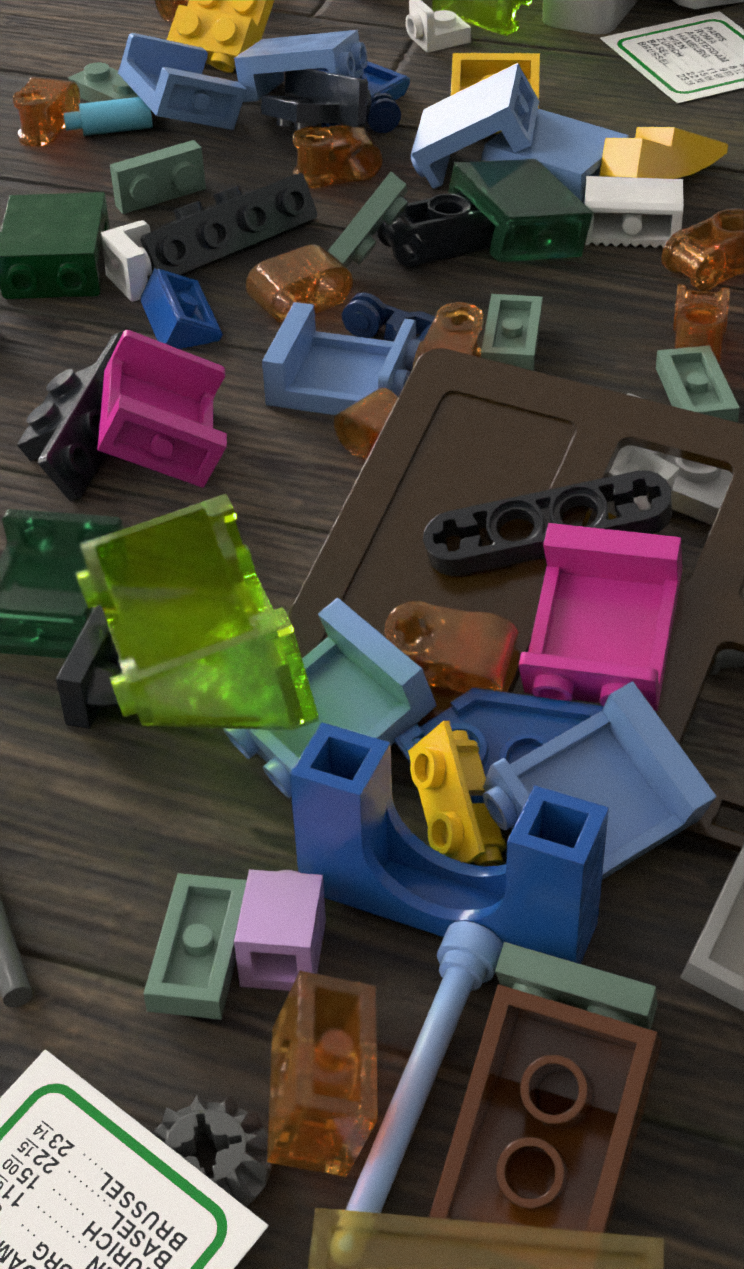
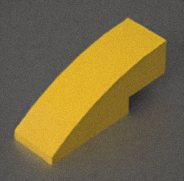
[599,127,728,179]

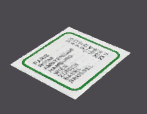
[600,11,744,104]
[0,1049,269,1269]

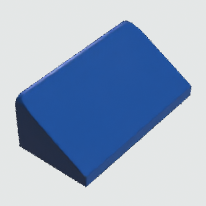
[141,268,223,349]

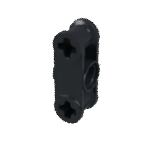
[375,186,521,267]

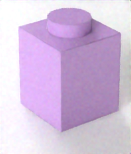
[234,869,326,993]

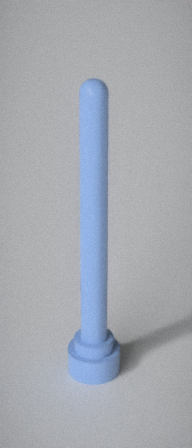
[330,921,503,1268]

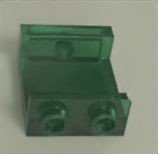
[448,159,594,262]
[0,509,128,659]

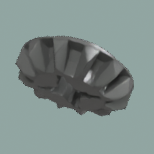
[151,1094,273,1207]

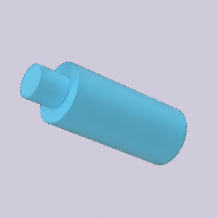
[63,97,153,136]

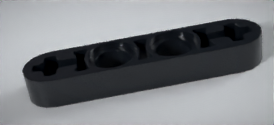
[423,470,672,576]

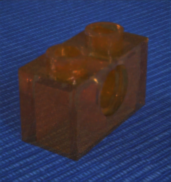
[267,970,378,1177]

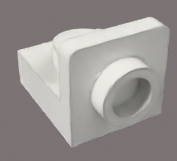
[406,0,471,53]
[101,220,152,302]

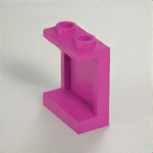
[97,330,227,488]
[519,523,682,711]

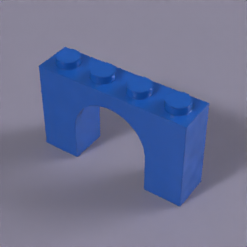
[290,722,609,964]

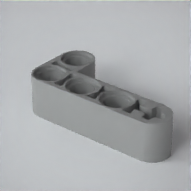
[542,0,638,34]

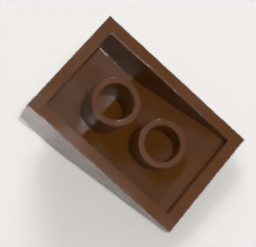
[425,984,662,1269]

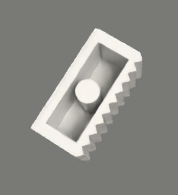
[582,176,684,249]

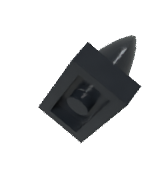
[56,592,181,729]

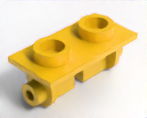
[408,721,507,866]

